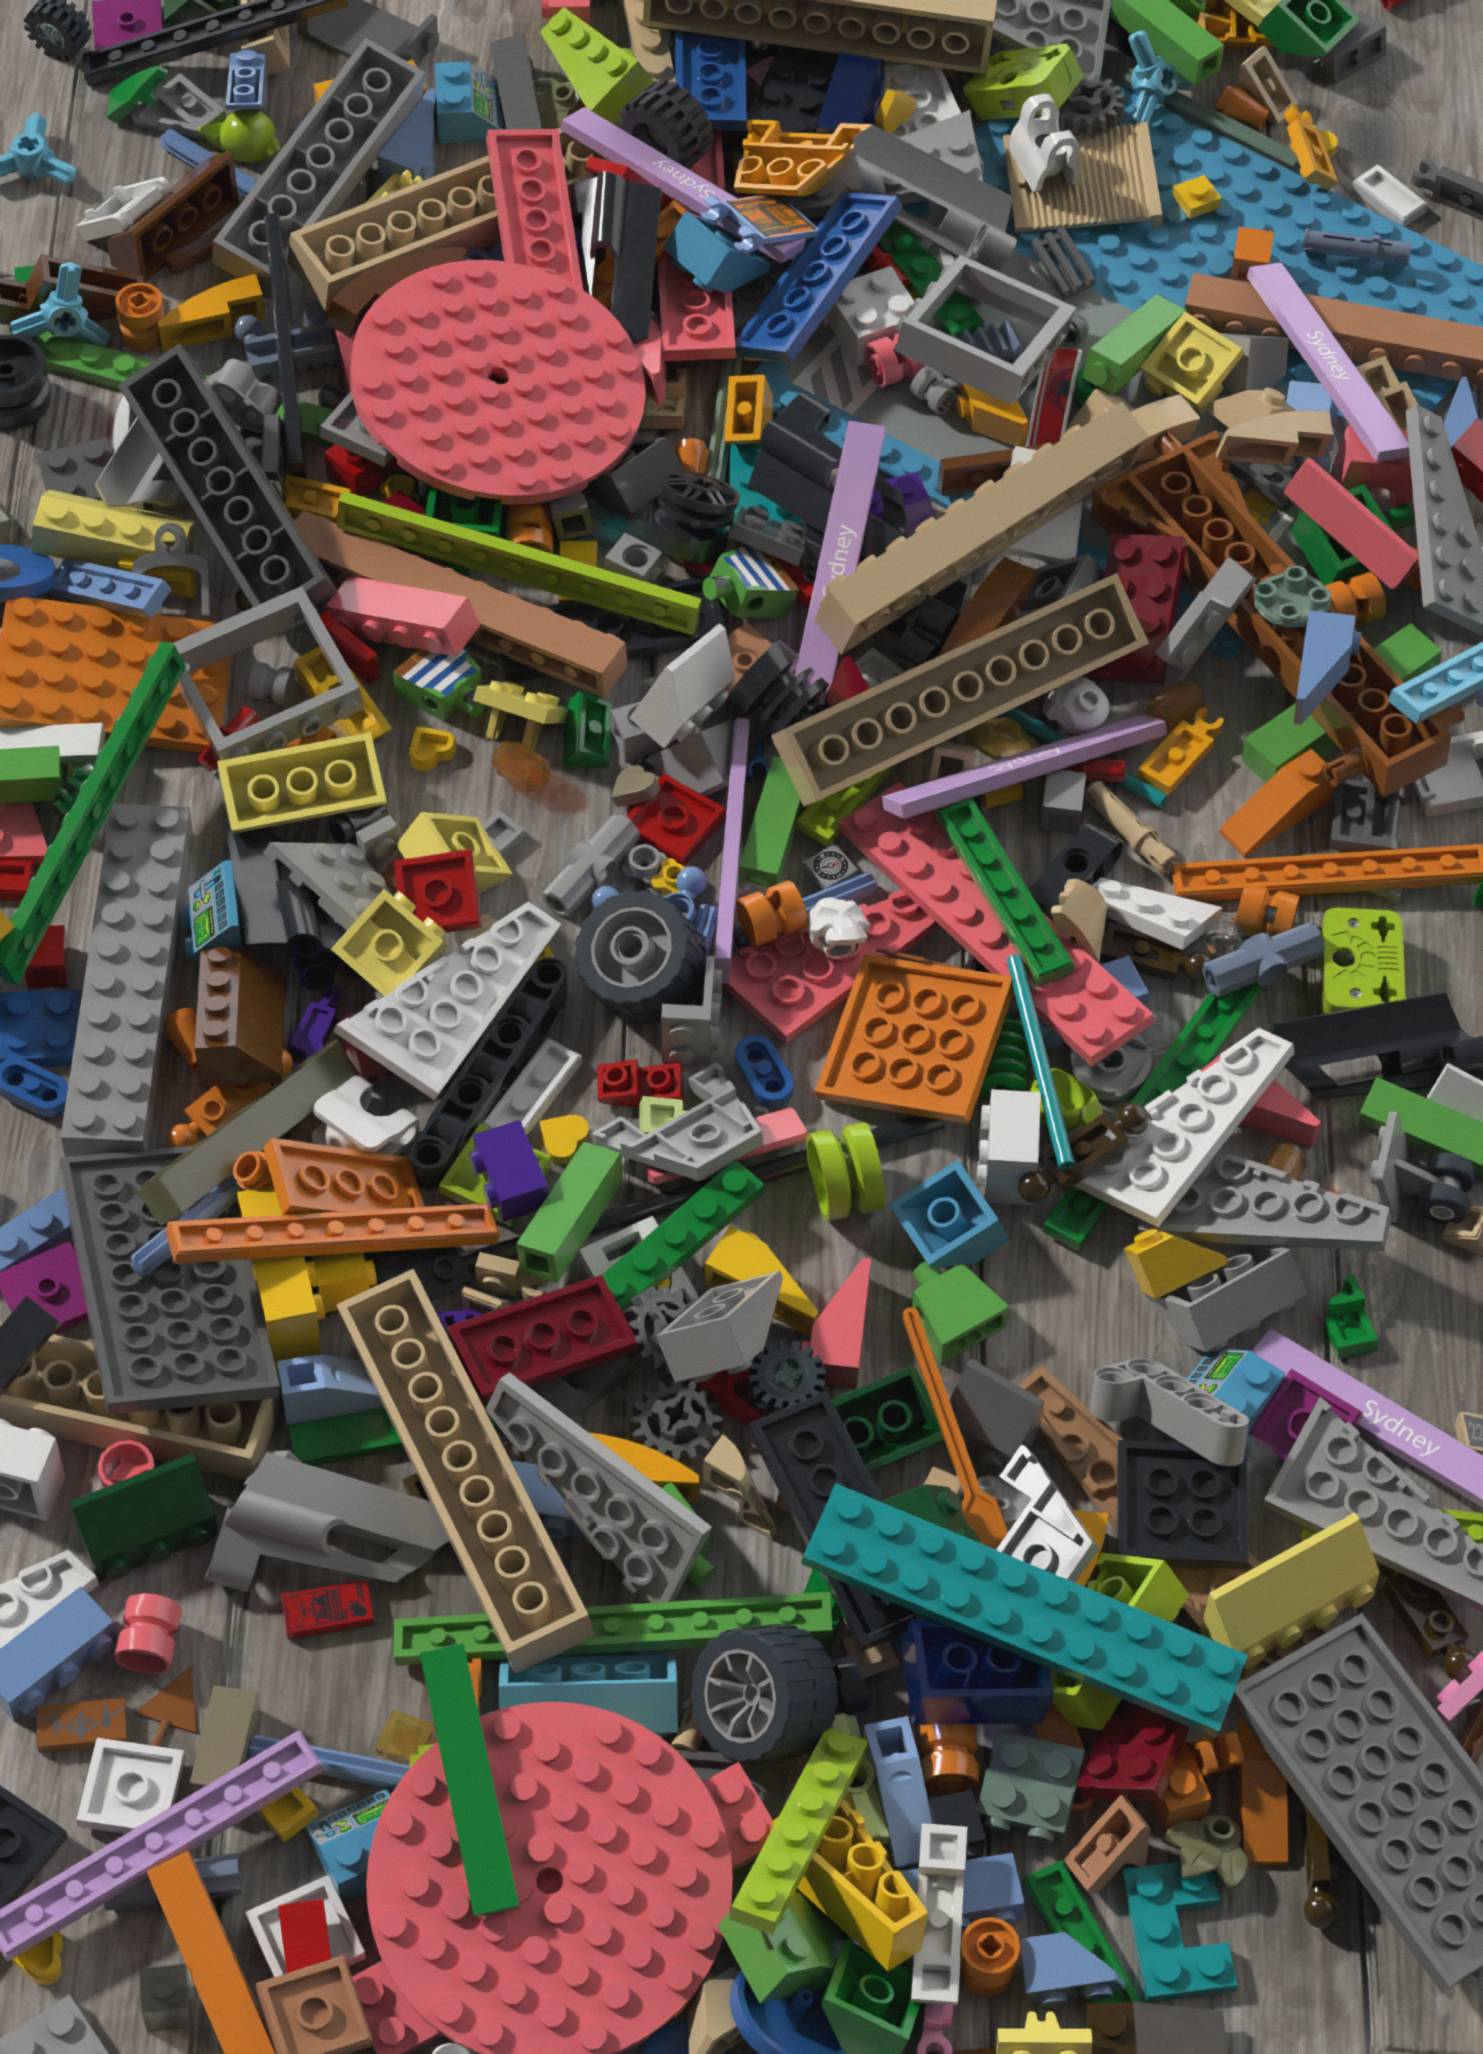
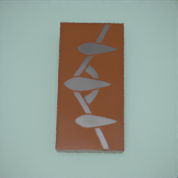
[36,1698,128,1753]

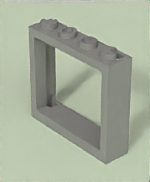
[895,255,1077,405]
[172,586,364,761]

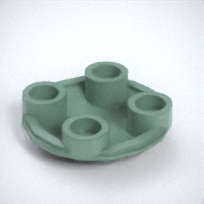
[1254,566,1331,627]

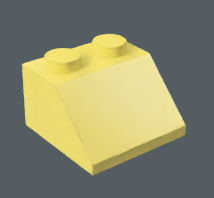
[396,812,512,894]

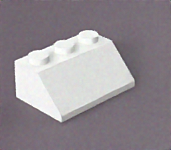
[629,623,735,748]

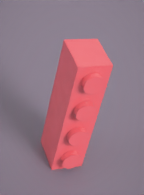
[325,576,480,656]

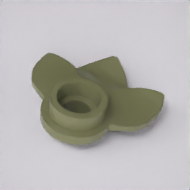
[534,78,582,129]
[1163,1814,1248,1889]

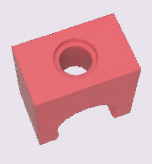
[1329,425,1413,508]

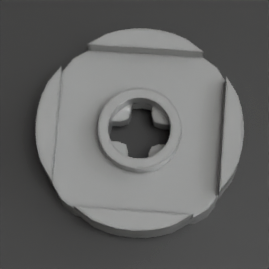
[1070,1035,1152,1105]

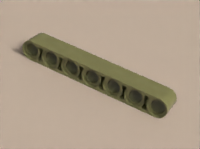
[136,1040,360,1225]

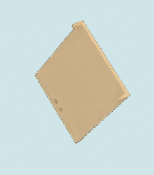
[1003,122,1162,233]

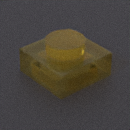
[375,1709,435,1765]

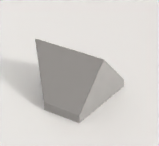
[1219,333,1289,395]
[645,720,734,797]

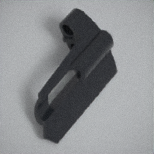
[567,171,662,344]
[805,522,968,668]
[226,827,362,991]
[1270,991,1483,1100]

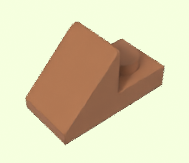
[1063,1795,1150,1894]

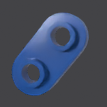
[735,1035,794,1108]
[0,1058,68,1117]

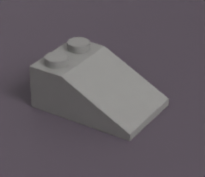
[656,1271,783,1383]

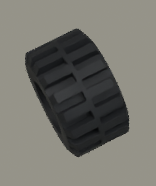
[618,80,714,169]

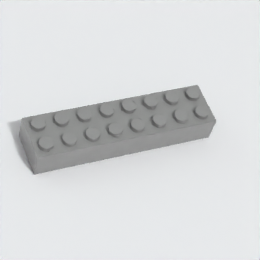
[212,38,426,298]

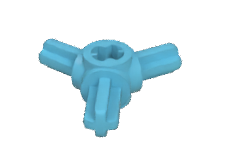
[1128,30,1192,125]
[0,113,77,185]
[10,262,110,347]

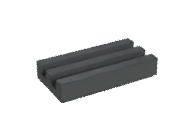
[1031,226,1096,300]

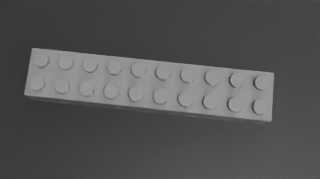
[61,804,194,1157]

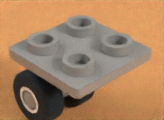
[1370,1112,1476,1225]

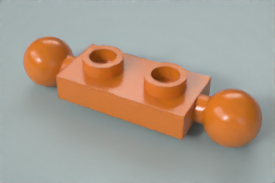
[166,1049,293,1148]

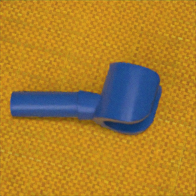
[747,739,770,784]

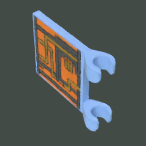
[701,194,820,254]

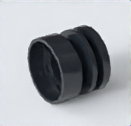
[648,471,740,563]
[727,640,830,741]

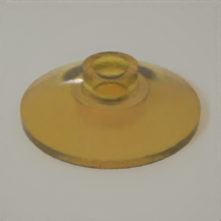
[966,717,1040,760]

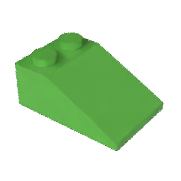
[718,1892,845,2004]

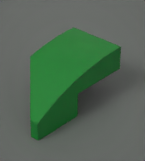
[106,66,168,124]
[1324,1274,1379,1359]

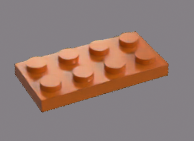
[263,1138,425,1215]

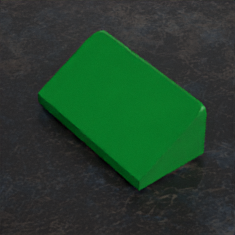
[562,690,613,768]

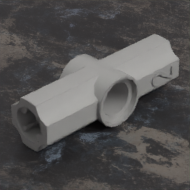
[542,814,640,918]

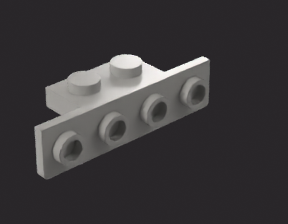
[1143,558,1257,702]

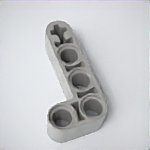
[1089,1358,1249,1466]

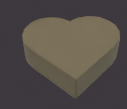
[611,765,660,807]

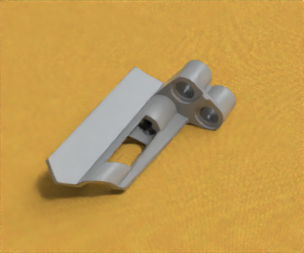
[853,125,1017,272]
[94,359,282,507]
[205,1452,449,1592]

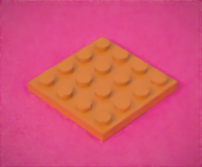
[815,954,1014,1124]

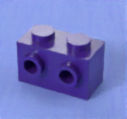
[469,1120,549,1222]

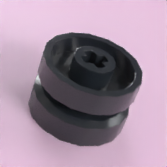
[0,334,52,429]

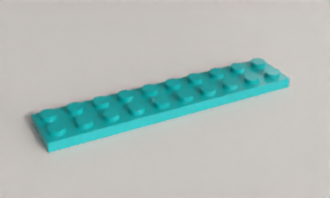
[801,1484,1248,1738]

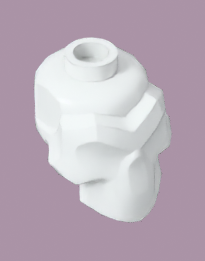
[1043,677,1109,736]
[806,897,870,959]

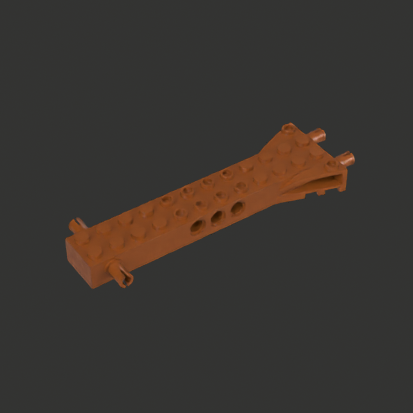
[1091,430,1465,797]

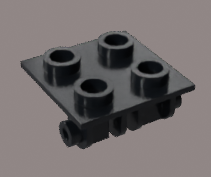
[363,1247,473,1301]

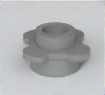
[622,844,667,884]

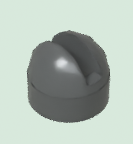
[1063,315,1089,346]
[317,383,347,410]

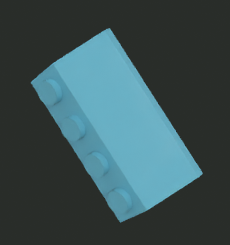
[499,1651,678,1737]

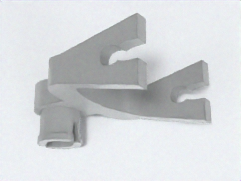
[133,523,212,615]

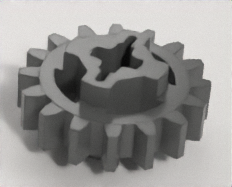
[1058,74,1125,137]
[622,1285,694,1378]
[630,1381,723,1467]

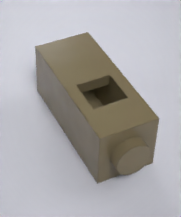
[190,1685,260,1794]

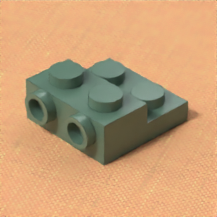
[977,1730,1086,1843]

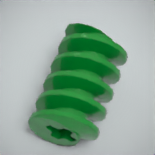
[979,1011,1027,1099]

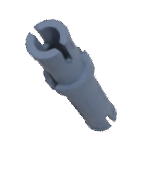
[1302,229,1412,266]

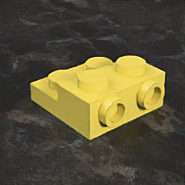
[1140,312,1244,416]
[331,889,449,996]

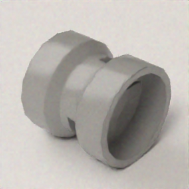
[910,366,960,415]
[248,661,296,706]

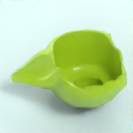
[197,109,281,163]
[1028,1068,1103,1131]

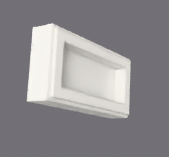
[1352,165,1428,227]

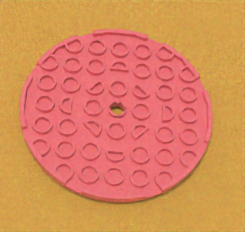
[349,260,646,505]
[366,1702,733,2054]

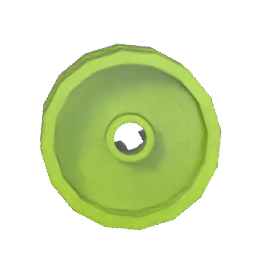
[806,1121,886,1222]

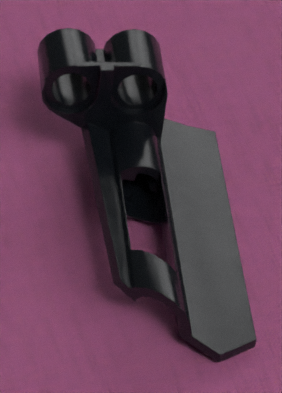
[748,392,907,559]

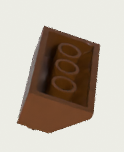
[107,151,239,283]
[194,947,286,1087]

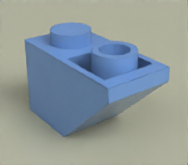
[1020,1932,1125,2007]

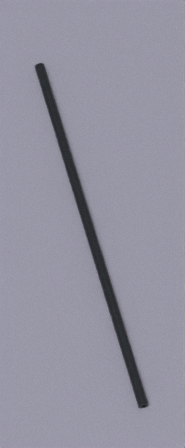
[325,1116,945,1316]

